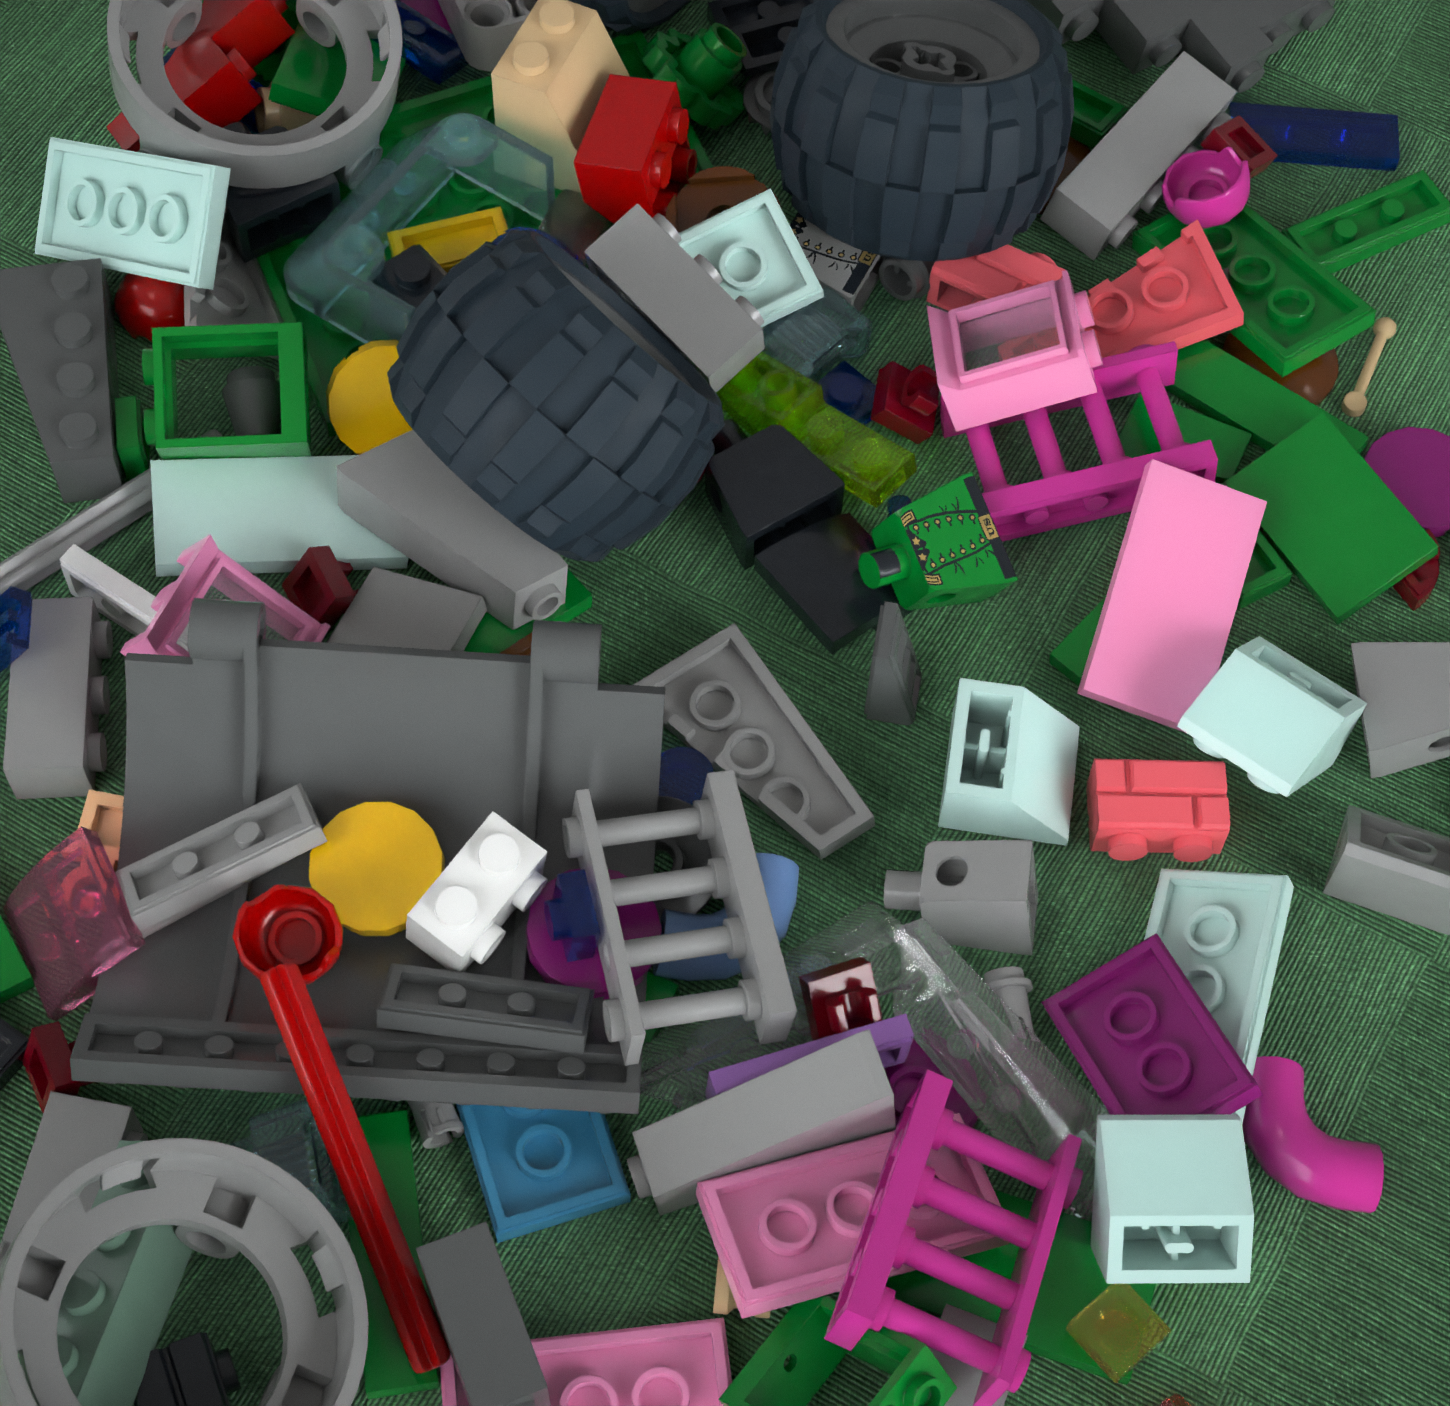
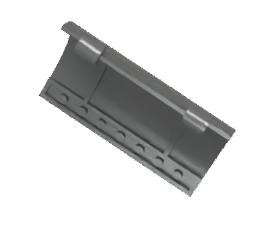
[70,598,666,1115]

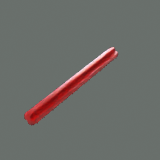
[260,962,450,1374]

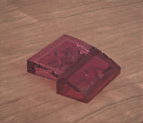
[3,826,145,1021]

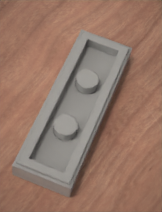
[115,783,327,932]

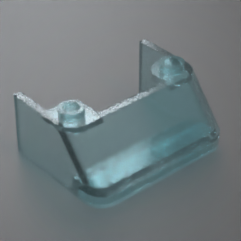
[283,113,556,344]

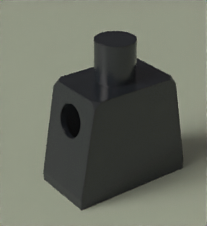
[224,122,343,263]
[705,419,845,570]

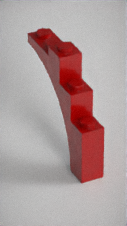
[106,0,295,152]

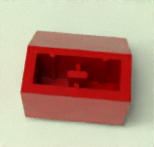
[573,74,697,224]

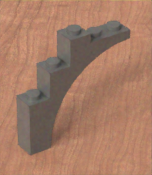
[1026,0,1336,93]

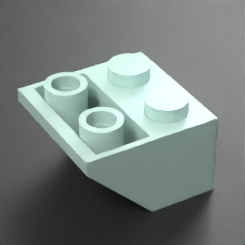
[1177,636,1367,797]
[938,678,1080,846]
[1091,1114,1254,1284]

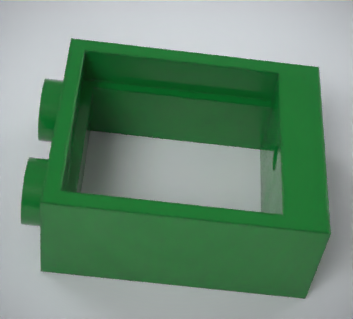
[142,322,312,460]
[718,1296,957,1406]

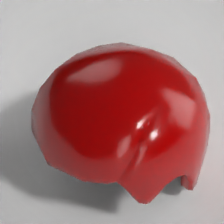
[114,273,185,342]
[232,884,343,985]

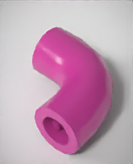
[1242,1056,1384,1213]

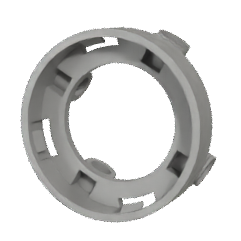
[107,0,402,190]
[0,1138,369,1406]

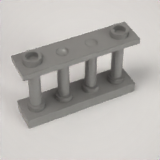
[562,770,797,1066]

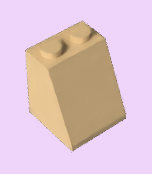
[491,0,630,198]

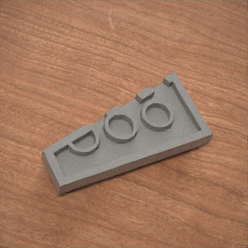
[633,623,875,860]

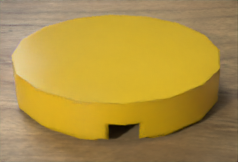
[326,339,413,455]
[309,802,445,936]

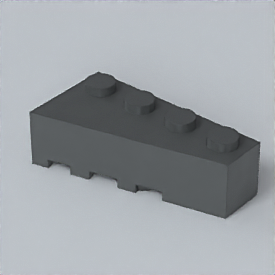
[0,258,125,503]

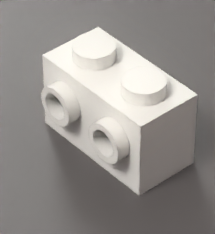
[406,811,548,972]

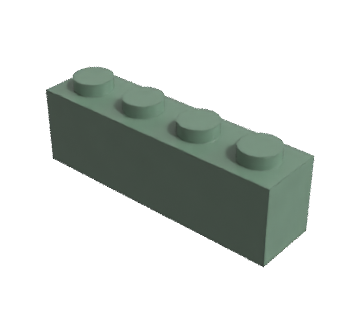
[57,1140,193,1406]

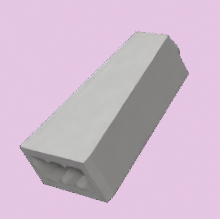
[337,430,568,630]
[626,1029,896,1216]

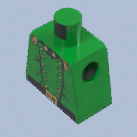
[858,472,1018,611]

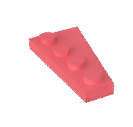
[998,219,1244,361]

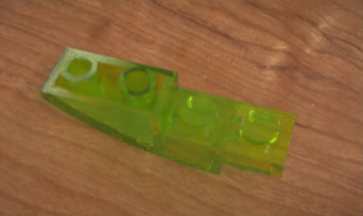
[716,351,917,508]

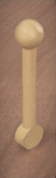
[1341,317,1396,417]

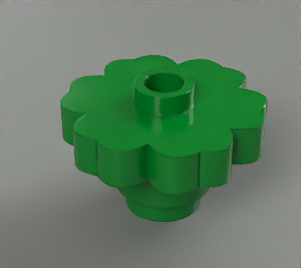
[642,23,747,130]

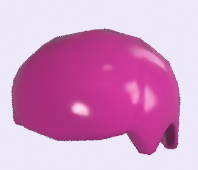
[1162,147,1250,229]

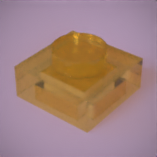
[1066,1284,1171,1384]

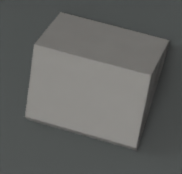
[1323,805,1450,935]

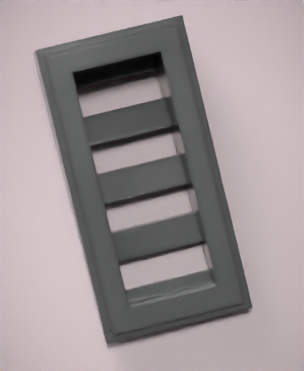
[864,601,922,725]

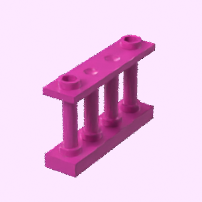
[940,341,1218,542]
[824,1069,1083,1406]

